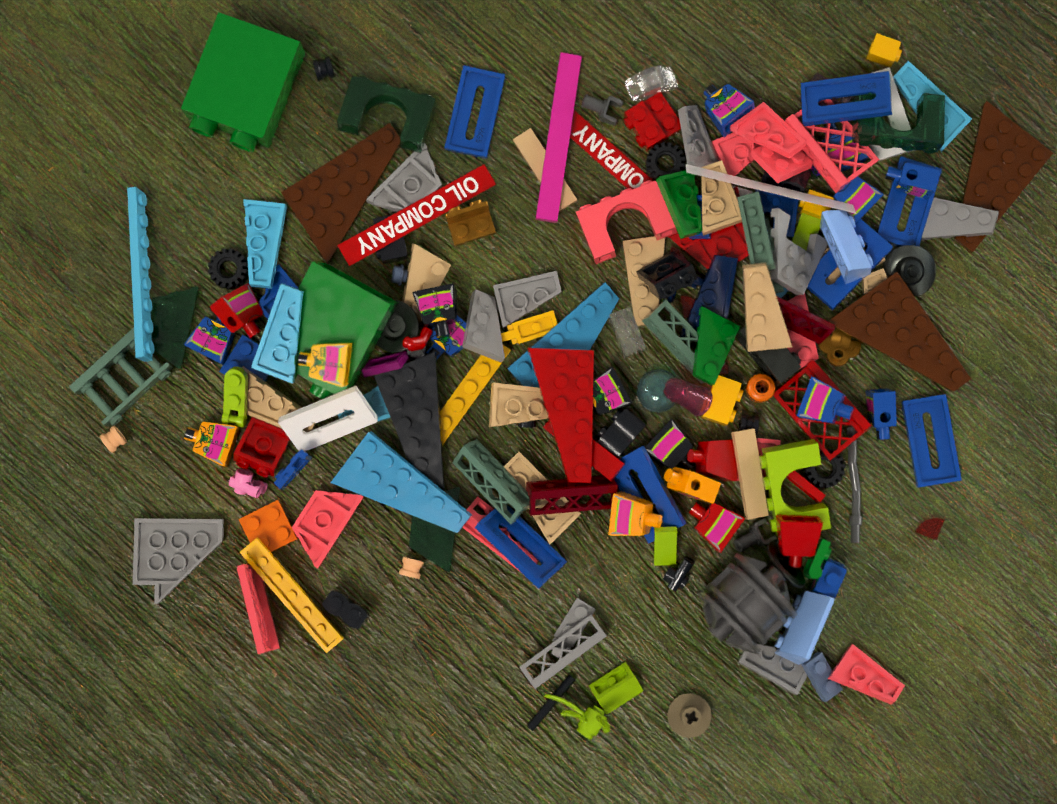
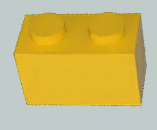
[701,375,744,426]

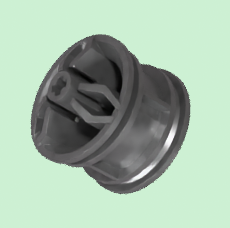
[696,554,797,655]

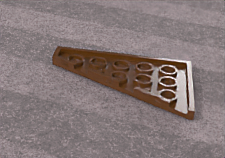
[954,101,1053,254]
[281,123,402,264]
[827,272,971,392]

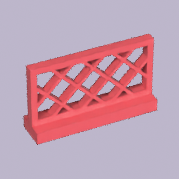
[785,99,879,193]
[237,564,280,654]

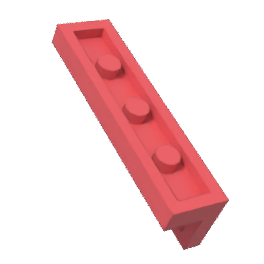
[463,496,538,575]

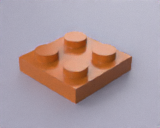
[239,500,298,553]

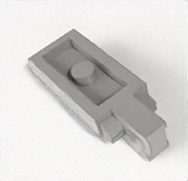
[551,598,596,658]

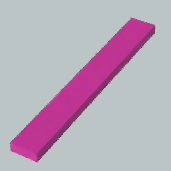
[535,52,582,223]

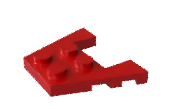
[668,186,749,269]

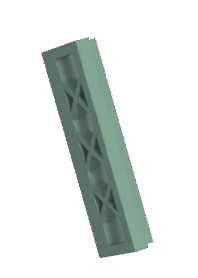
[642,300,725,384]
[452,439,530,524]

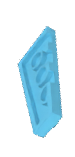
[893,61,972,152]

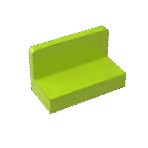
[589,662,643,714]

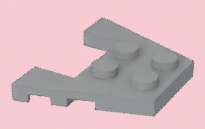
[771,208,828,295]

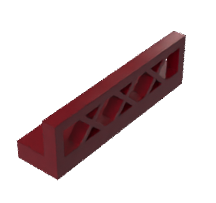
[776,296,835,344]
[526,476,618,516]

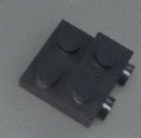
[636,251,698,300]

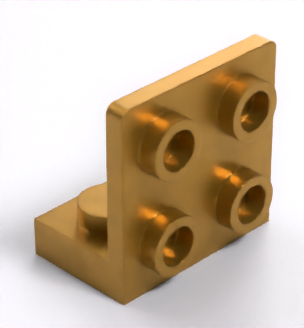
[445,200,496,247]

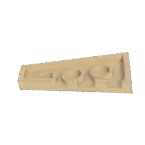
[743,263,792,352]
[242,366,316,432]
[504,452,581,545]

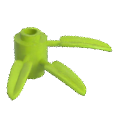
[544,694,610,740]

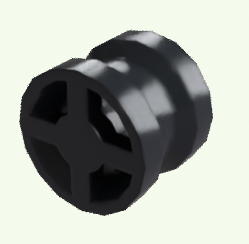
[312,56,335,82]
[738,413,759,437]

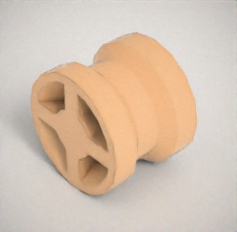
[99,425,127,453]
[399,557,424,579]

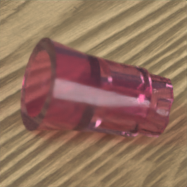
[663,378,712,416]

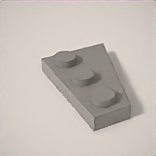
[493,271,562,328]
[737,644,812,696]

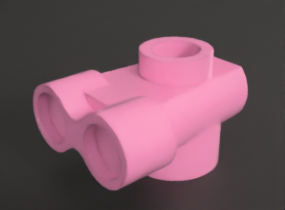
[229,468,268,498]

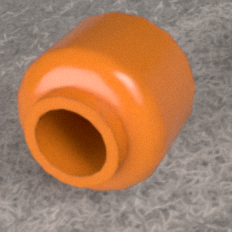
[745,373,776,403]

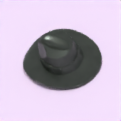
[882,245,936,297]
[376,300,419,353]
[766,540,806,588]

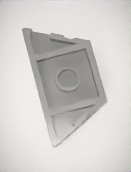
[366,142,442,212]

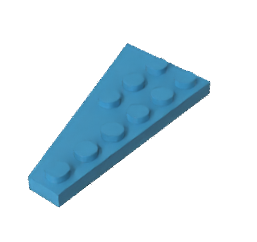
[507,282,619,388]
[330,431,472,533]

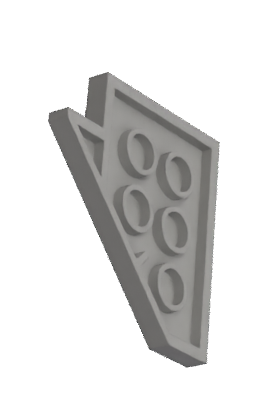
[133,518,224,604]

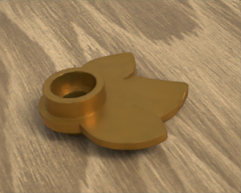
[818,328,861,367]

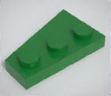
[656,170,702,239]
[693,306,740,386]

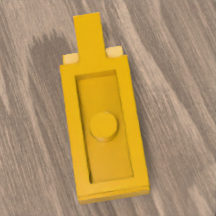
[501,310,558,344]

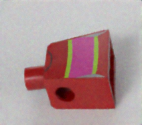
[209,283,263,338]
[689,502,745,553]

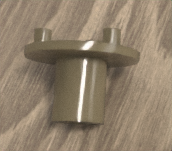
[667,693,712,738]

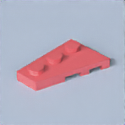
[730,102,806,159]
[712,132,761,176]
[786,293,819,370]
[828,644,905,704]

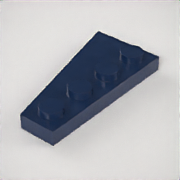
[679,255,738,338]

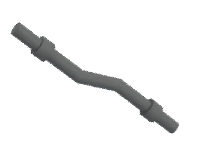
[846,426,862,544]

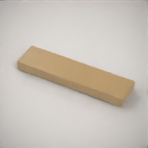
[513,128,577,212]
[731,428,769,520]

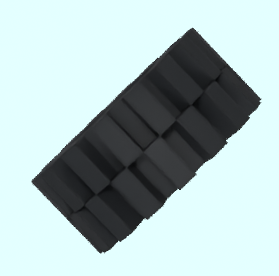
[646,142,686,180]
[208,248,248,290]
[803,448,845,489]

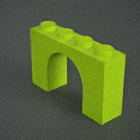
[759,439,831,536]

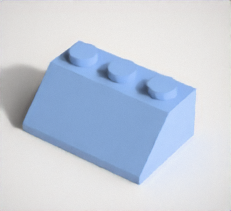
[820,210,873,284]
[774,591,835,665]

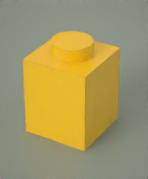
[866,33,902,67]
[798,189,834,219]

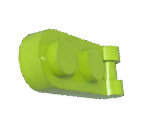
[222,366,248,428]

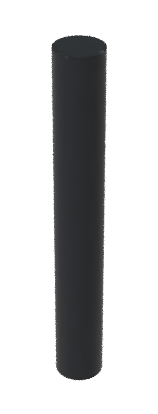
[526,675,576,731]

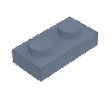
[801,652,843,702]

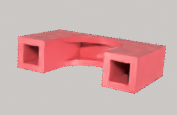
[576,180,677,264]

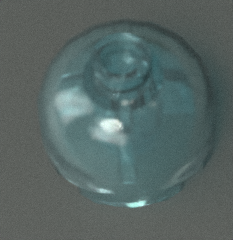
[636,369,681,413]

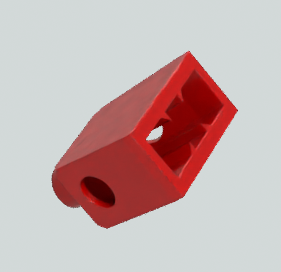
[687,439,738,481]
[776,515,823,568]

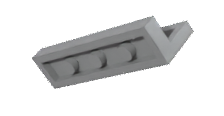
[519,615,607,689]

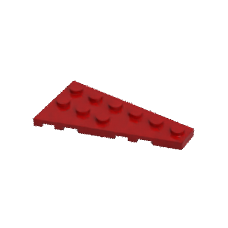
[527,348,594,483]

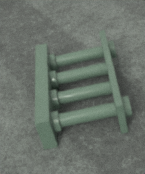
[737,191,784,294]
[69,327,174,427]

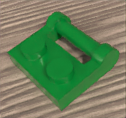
[802,539,832,579]

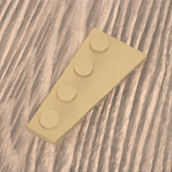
[622,236,665,327]
[489,383,548,428]

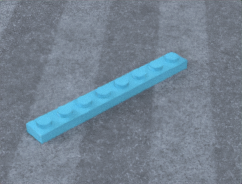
[127,187,155,362]

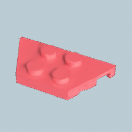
[292,490,364,569]

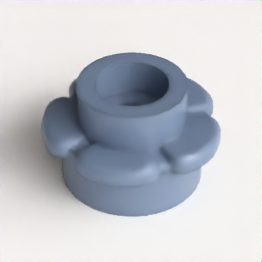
[391,264,408,286]

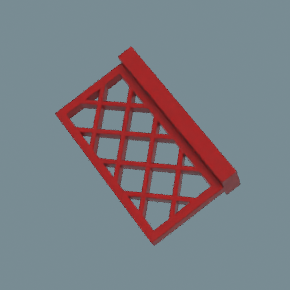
[773,359,871,461]

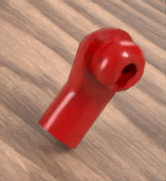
[402,327,433,351]

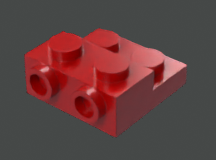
[623,92,681,152]
[233,417,291,478]

